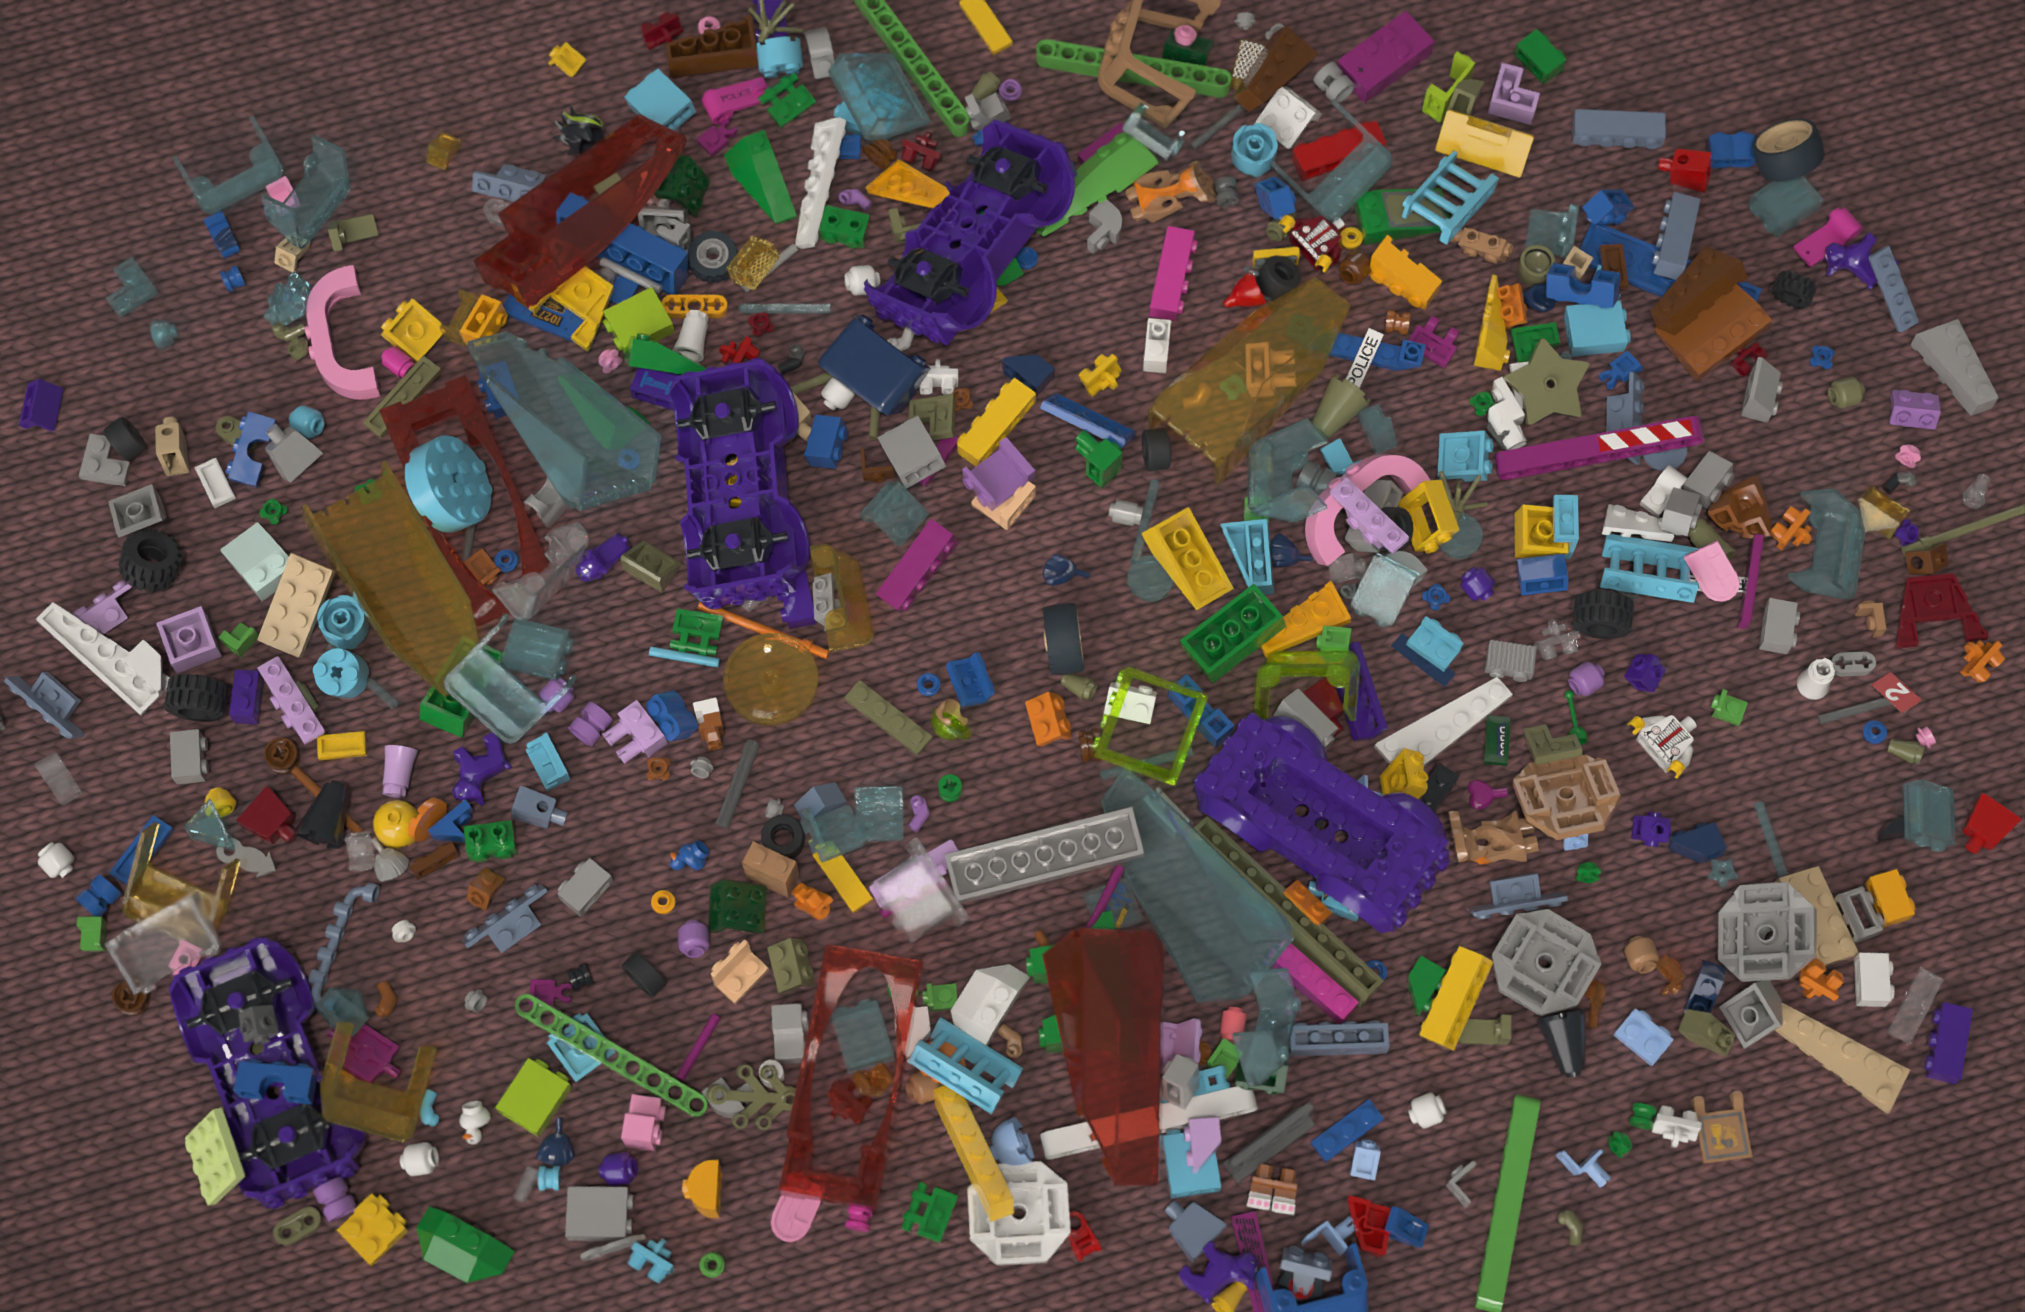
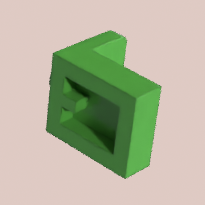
[1317,626,1352,657]
[1711,689,1748,726]
[922,983,957,1012]

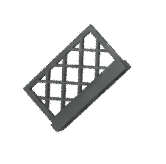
[1222,1102,1315,1185]

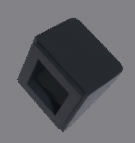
[1877,818,1911,841]

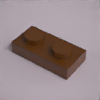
[1599,244,1629,289]
[409,842,459,880]

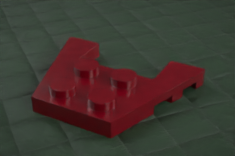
[1895,573,1989,649]

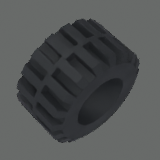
[118,529,182,592]
[1572,590,1634,639]
[164,674,228,722]

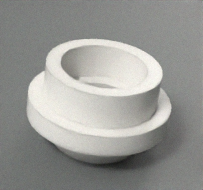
[392,920,416,942]

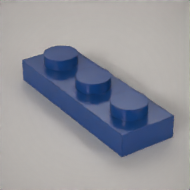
[109,815,174,888]
[1310,1099,1384,1163]

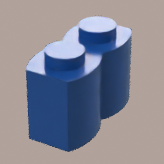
[1707,131,1756,168]
[646,690,698,742]

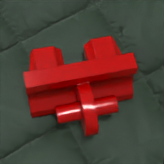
[719,336,760,364]

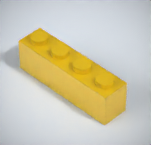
[957,378,1036,467]
[1420,946,1493,1051]

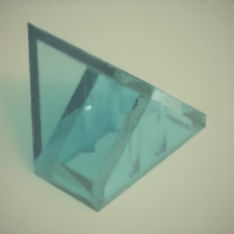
[184,798,235,851]
[315,987,369,1037]

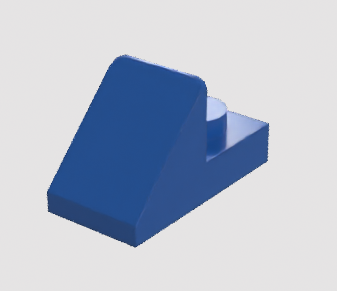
[428,800,474,842]
[1385,1207,1429,1248]

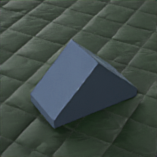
[794,782,847,826]

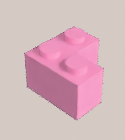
[621,1095,666,1151]

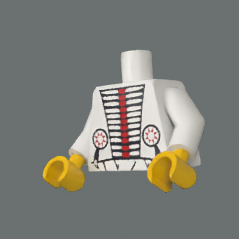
[1627,715,1697,779]

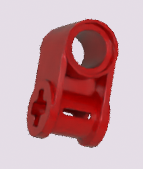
[1067,1211,1102,1262]

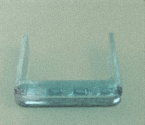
[1270,99,1393,221]
[444,614,577,744]

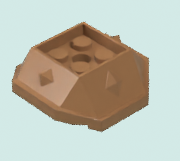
[1513,754,1621,840]

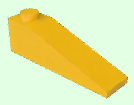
[1474,275,1510,371]

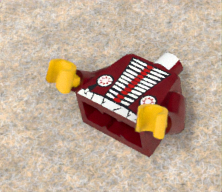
[1278,215,1346,272]

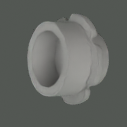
[1234,13,1256,30]
[691,757,714,778]
[765,798,784,818]
[465,989,487,1013]

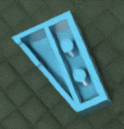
[1221,519,1275,595]

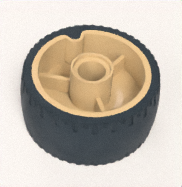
[1752,118,1825,182]
[1043,603,1084,675]

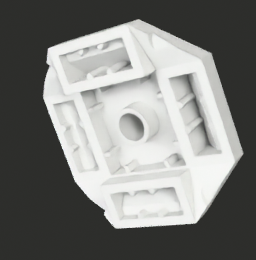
[968,1162,1070,1265]

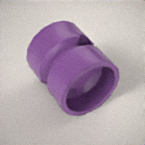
[568,702,613,747]
[313,1177,357,1222]

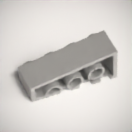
[1910,319,1999,416]

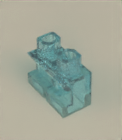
[264,272,311,325]

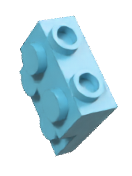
[1438,431,1493,482]
[547,1013,616,1082]

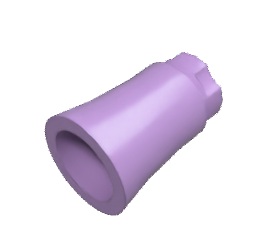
[382,745,418,798]

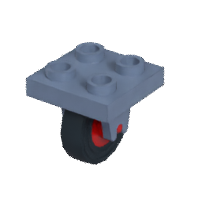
[1279,1246,1332,1306]

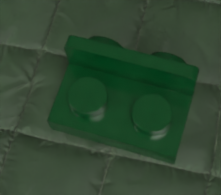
[1162,28,1214,66]

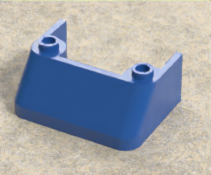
[1255,1244,1369,1312]

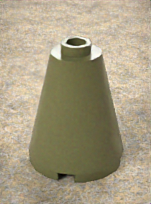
[1310,374,1371,440]

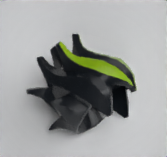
[552,107,605,156]

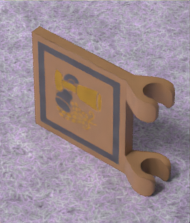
[1691,1091,1752,1164]

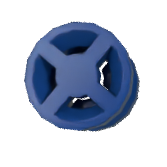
[219,265,246,293]

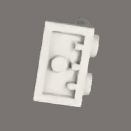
[1256,86,1322,148]

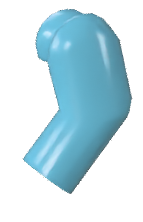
[418,1089,439,1126]

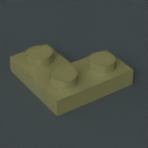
[909,394,956,441]
[1523,724,1582,765]

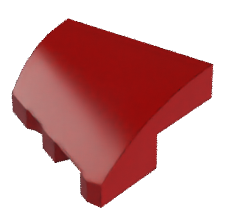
[1347,1195,1392,1258]

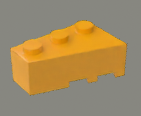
[1369,235,1442,311]

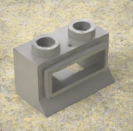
[813,573,847,631]
[1834,886,1884,944]

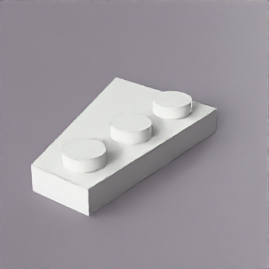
[1602,504,1674,542]

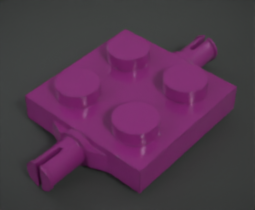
[328,1021,402,1087]

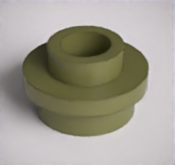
[288,337,309,360]

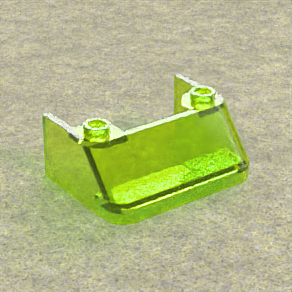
[1254,651,1360,721]

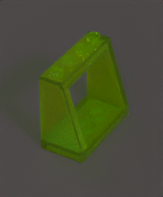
[1091,665,1208,786]

